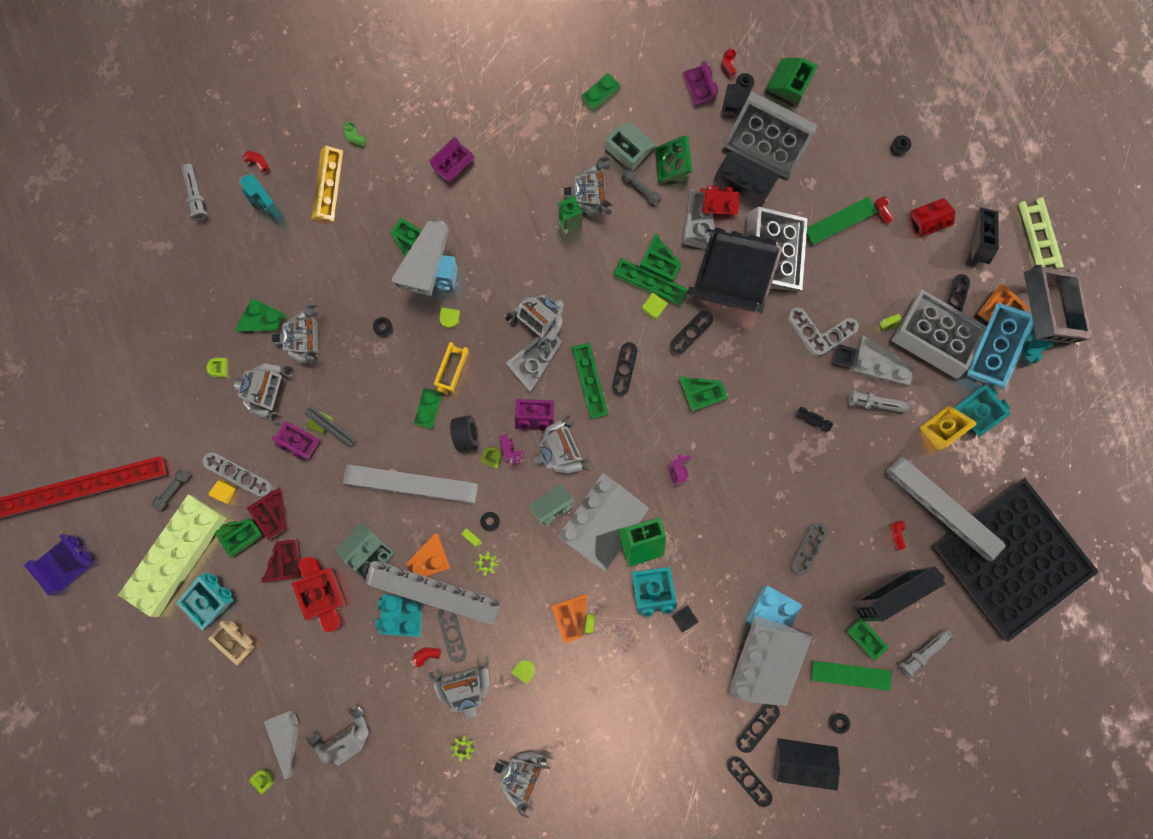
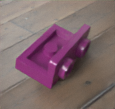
[429,137,475,182]
[271,420,320,460]

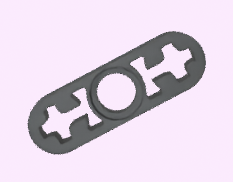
[791,523,827,575]
[437,609,467,663]

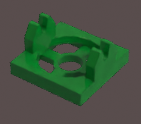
[655,135,692,183]

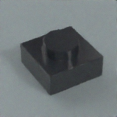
[833,344,857,369]
[671,605,699,633]

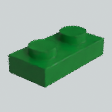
[581,73,621,111]
[414,388,442,430]
[846,618,889,661]

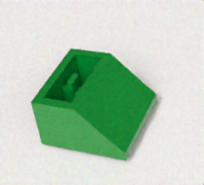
[765,57,818,105]
[617,517,666,567]

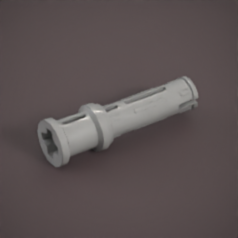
[181,164,207,221]
[849,389,909,414]
[899,629,954,678]

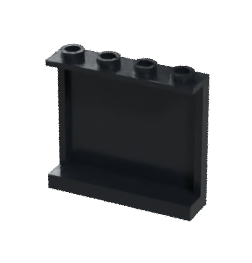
[687,227,783,314]

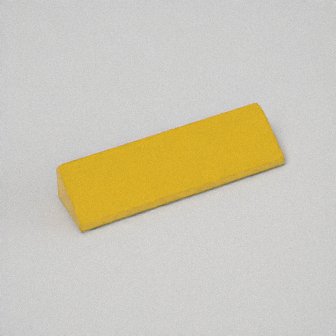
[311,145,343,221]

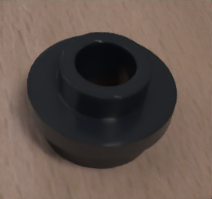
[736,73,754,90]
[893,135,911,154]
[373,317,392,336]
[480,512,500,531]
[830,713,850,734]

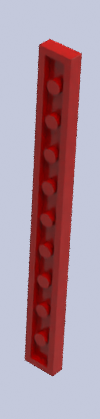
[0,456,167,519]

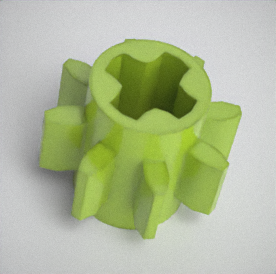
[474,551,499,576]
[450,735,475,762]

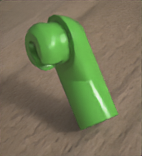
[343,121,366,146]

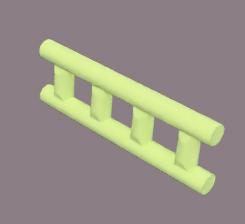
[1018,197,1064,269]

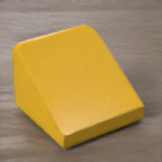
[208,479,237,504]

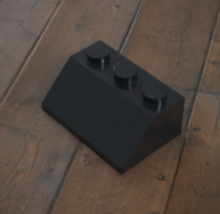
[714,151,780,207]
[773,738,840,791]

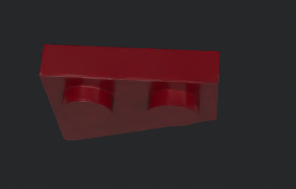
[246,488,285,541]
[261,539,301,583]

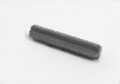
[304,406,355,447]

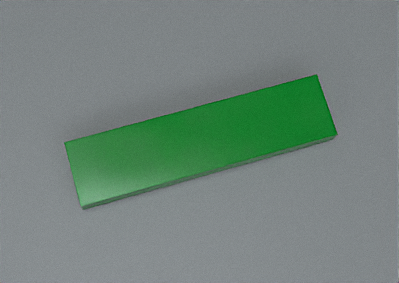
[806,196,877,246]
[613,258,688,307]
[571,342,609,420]
[810,660,892,691]

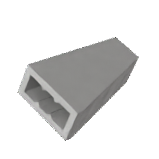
[391,220,449,296]

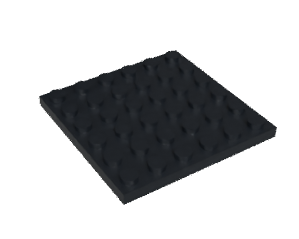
[933,478,1099,642]

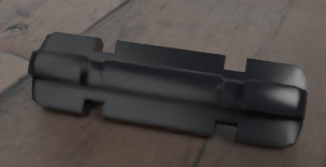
[796,407,833,432]

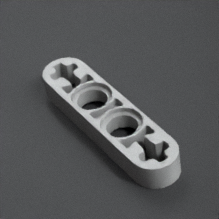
[203,452,273,497]

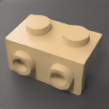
[208,620,255,666]

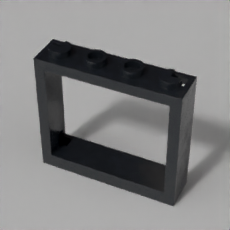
[1023,265,1092,343]
[852,566,946,622]

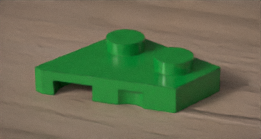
[390,217,422,257]
[640,233,682,282]
[235,298,287,333]
[679,376,728,412]
[215,518,264,558]

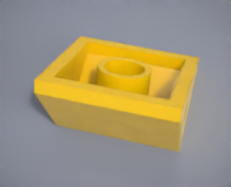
[920,405,976,451]

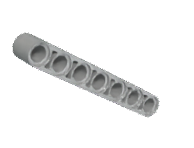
[887,457,1006,561]
[343,465,478,504]
[365,561,500,624]

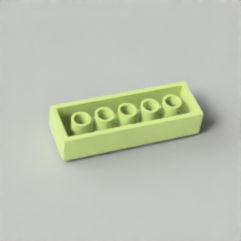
[118,495,227,617]

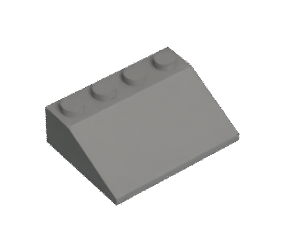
[723,91,817,180]
[746,207,808,291]
[891,290,987,379]
[558,473,649,572]
[730,616,813,706]

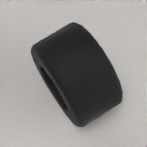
[450,415,479,452]

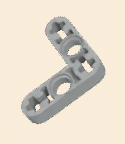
[788,307,859,357]

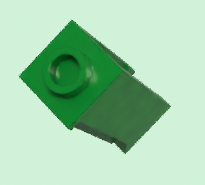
[557,196,583,235]

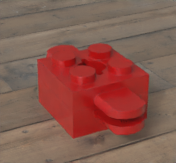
[291,557,347,632]

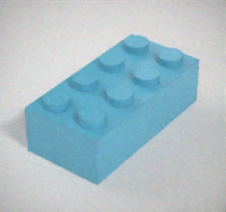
[967,303,1034,390]

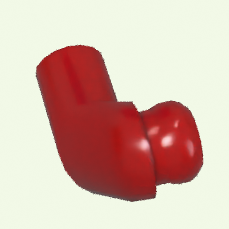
[721,48,737,77]
[242,150,269,172]
[875,196,894,224]
[892,521,906,550]
[412,647,441,667]

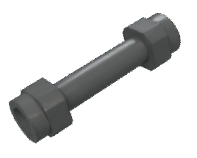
[621,169,662,206]
[151,468,190,512]

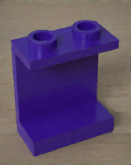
[24,534,94,596]

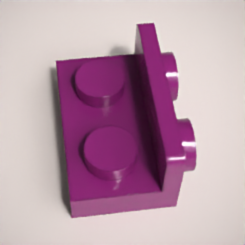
[683,61,718,107]
[515,399,554,431]
[499,434,524,466]
[667,454,691,488]

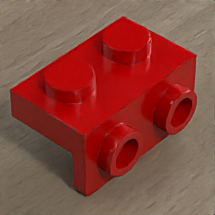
[700,185,741,215]
[910,198,956,237]

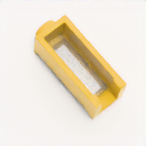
[434,342,469,395]

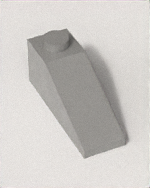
[264,711,298,780]

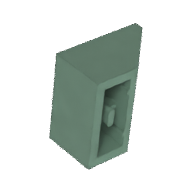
[605,121,656,171]
[528,484,574,527]
[334,522,394,580]

